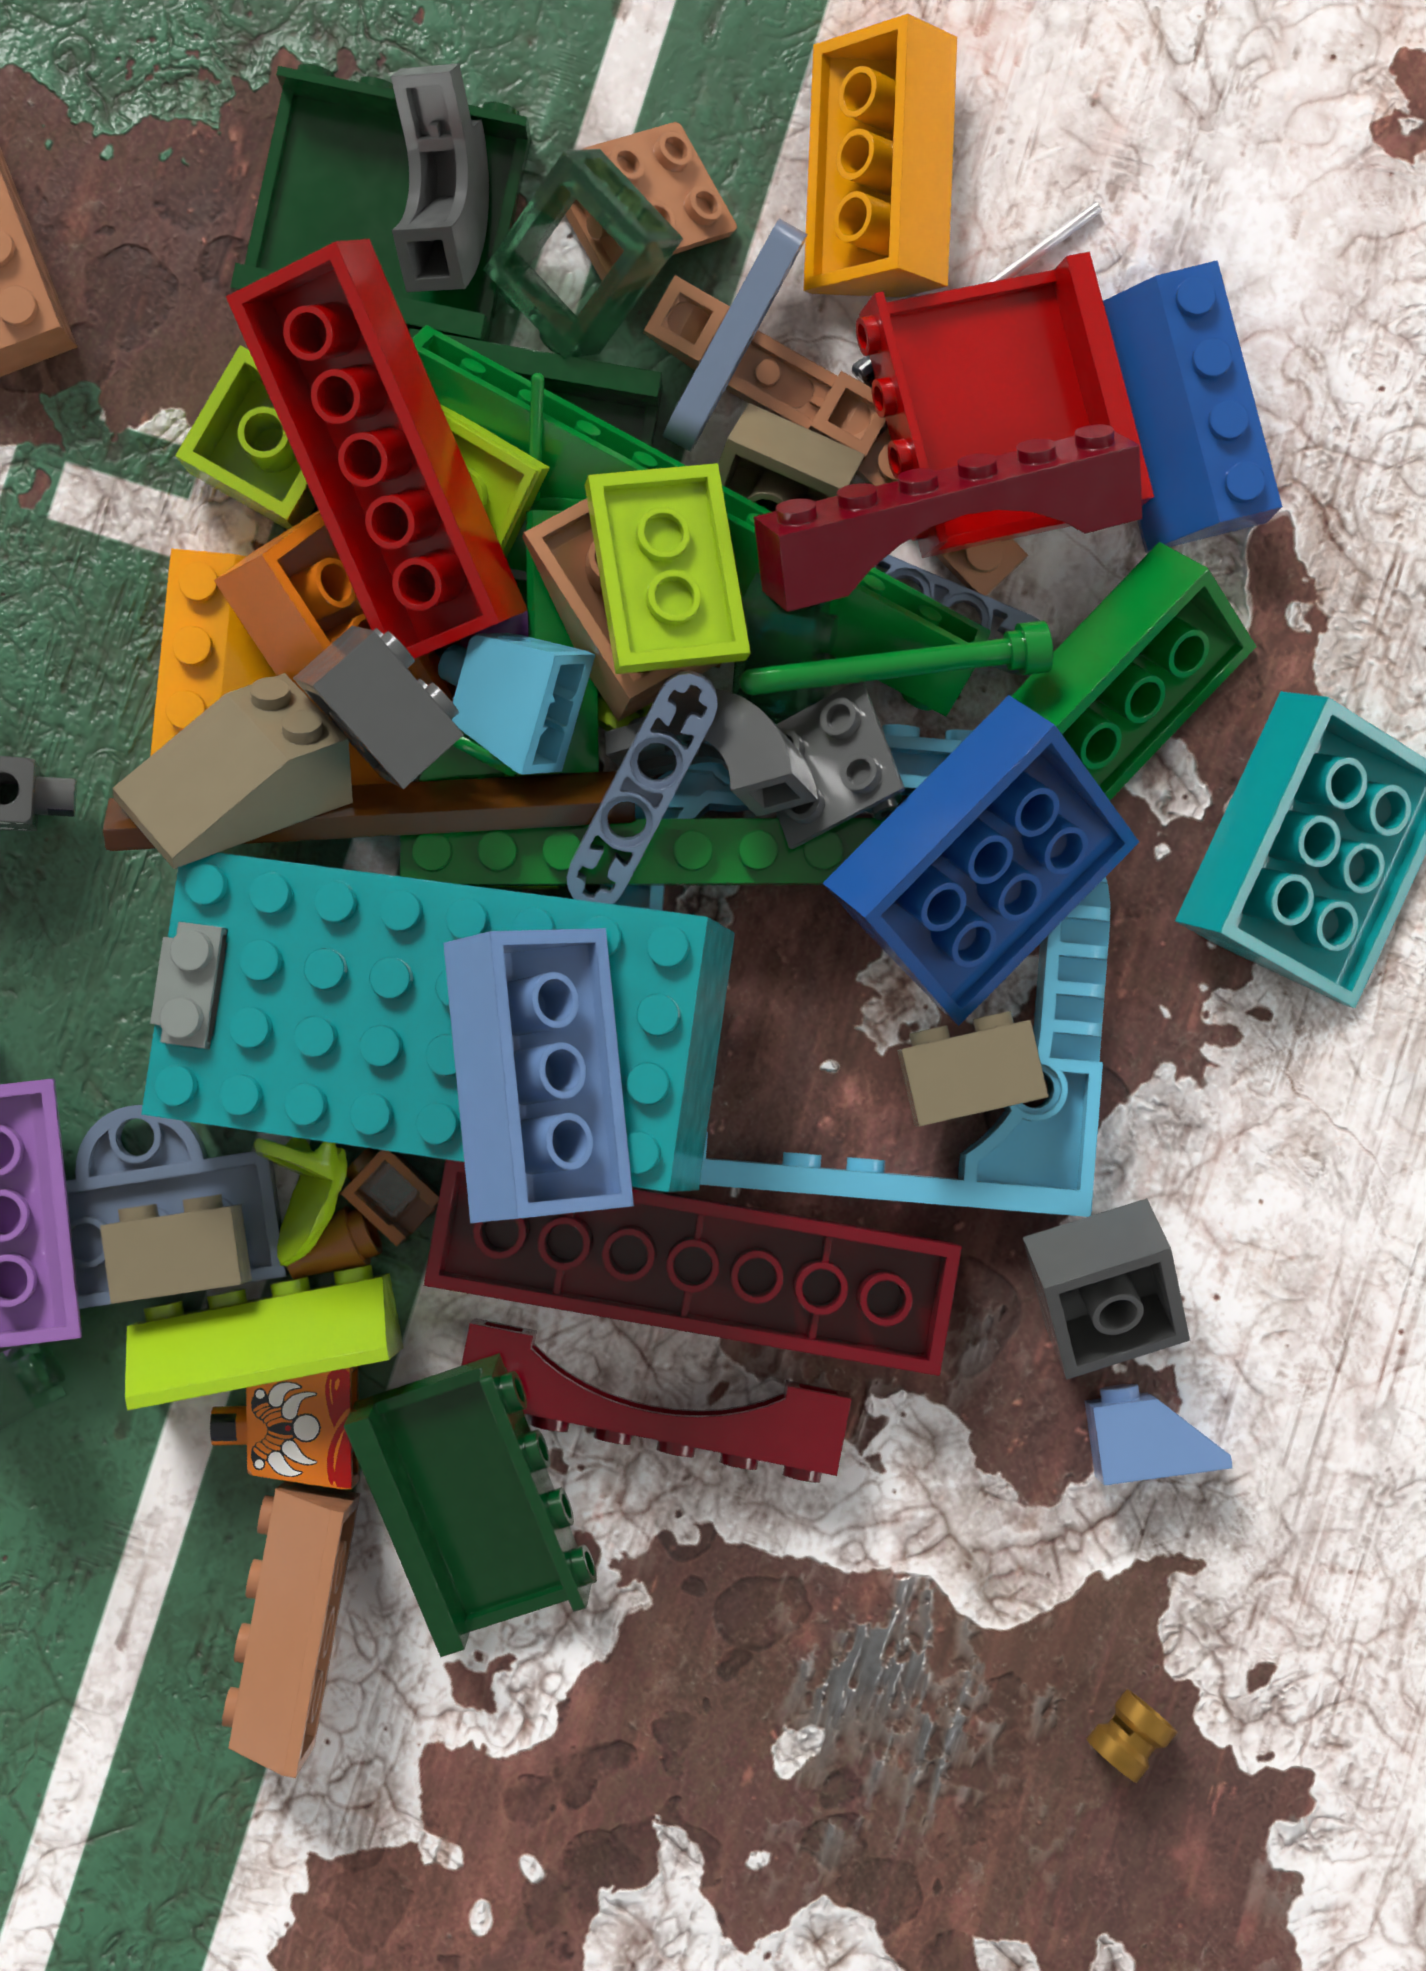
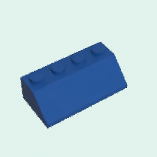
[1103,260,1283,553]

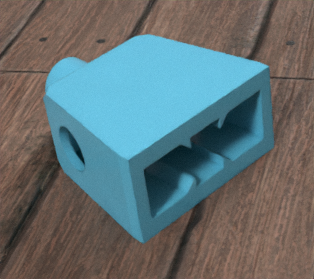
[438,633,595,775]

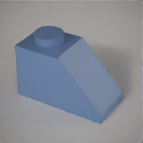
[1085,1384,1233,1485]

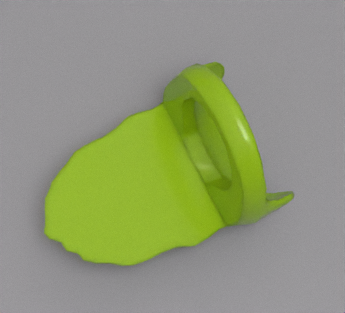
[253,1137,348,1266]

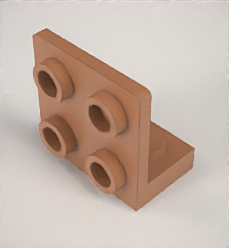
[551,122,737,297]

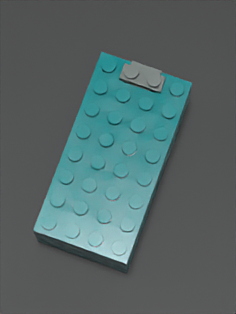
[141,853,735,1192]

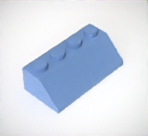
[443,928,634,1223]

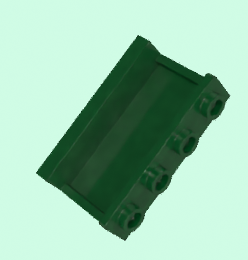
[344,1353,597,1658]

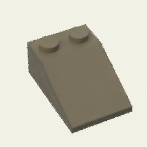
[112,673,353,869]

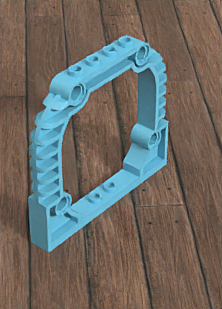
[608,714,1110,1217]

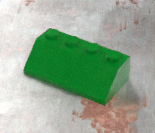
[1011,542,1257,800]

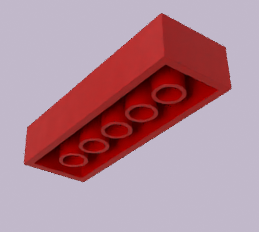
[225,239,528,659]

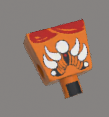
[210,1366,360,1489]

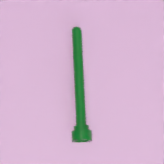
[739,620,1053,695]

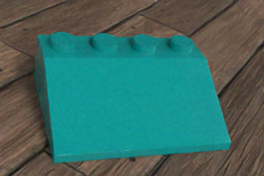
[1175,691,1426,1008]

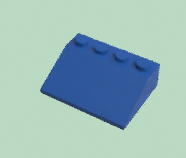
[823,695,1139,1026]

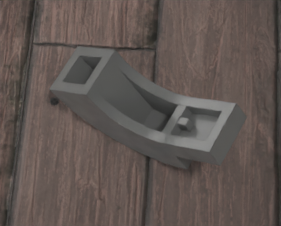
[391,63,489,292]
[605,687,818,817]

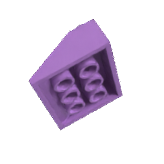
[0,1078,82,1348]

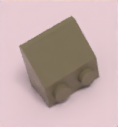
[718,403,865,512]

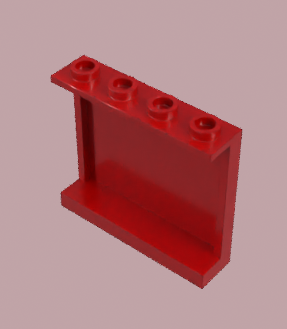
[856,251,1154,558]

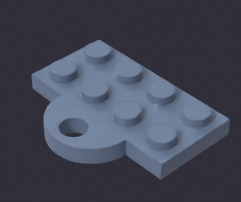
[66,1105,290,1309]

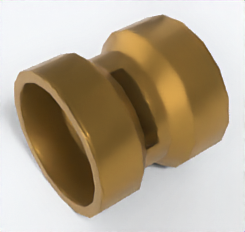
[1086,1689,1178,1783]

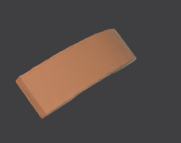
[643,275,886,459]

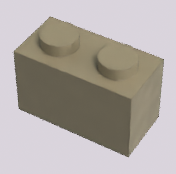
[897,1011,1048,1127]
[100,1194,252,1304]

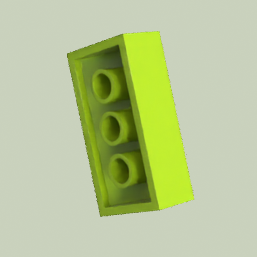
[125,1265,404,1411]

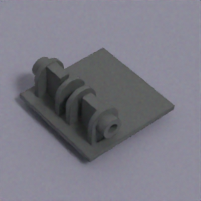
[776,682,905,850]

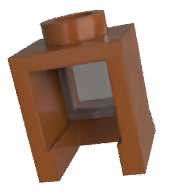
[340,1148,440,1247]

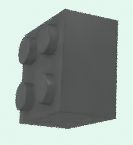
[293,626,464,789]
[1023,1198,1190,1379]

